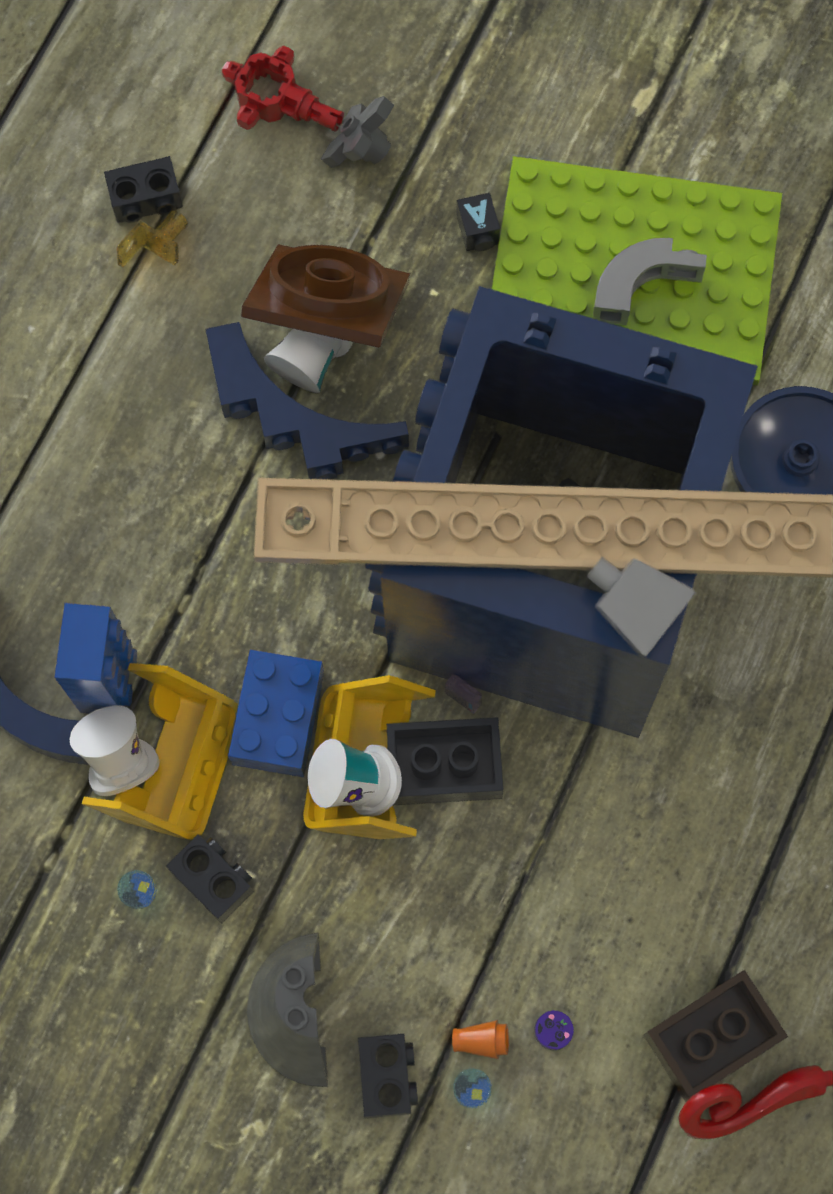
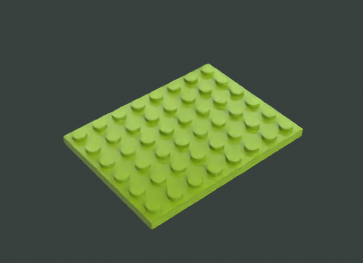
[492,156,782,386]

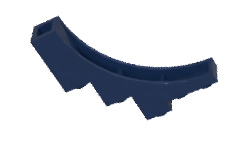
[205,322,409,480]

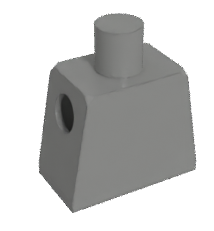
[587,557,696,657]

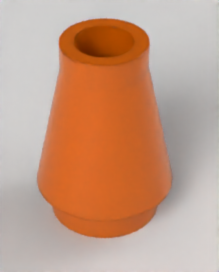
[452,1020,509,1059]

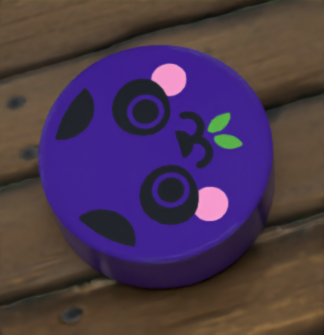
[534,1010,574,1050]

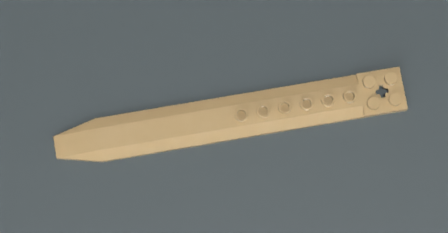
[254,478,833,578]

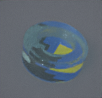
[117,870,156,909]
[453,1068,492,1109]

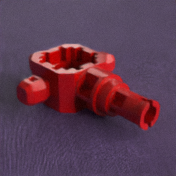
[221,46,344,132]

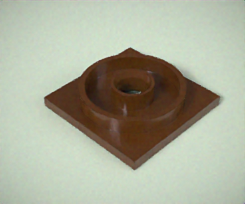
[241,244,410,348]

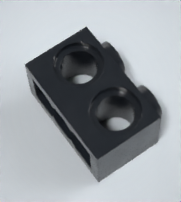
[104,156,183,223]
[166,834,254,924]
[358,1034,418,1119]

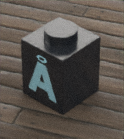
[456,192,500,251]

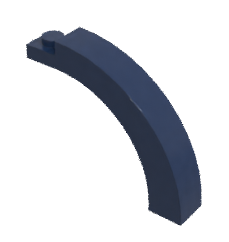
[0,676,89,765]

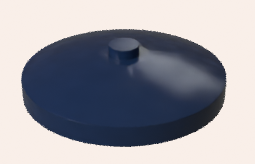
[730,386,833,495]

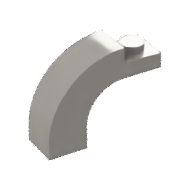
[593,238,707,325]

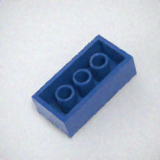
[54,603,137,714]

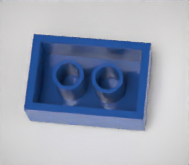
[228,650,324,777]

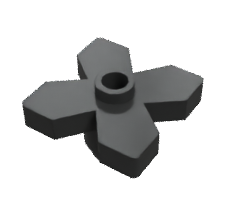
[321,96,394,168]

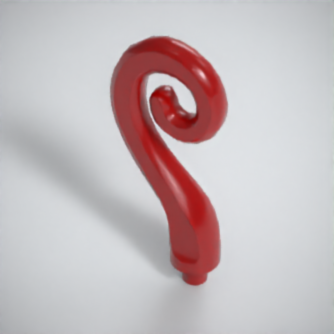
[678,1065,833,1140]

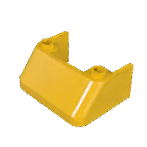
[82,663,238,840]
[303,675,436,839]

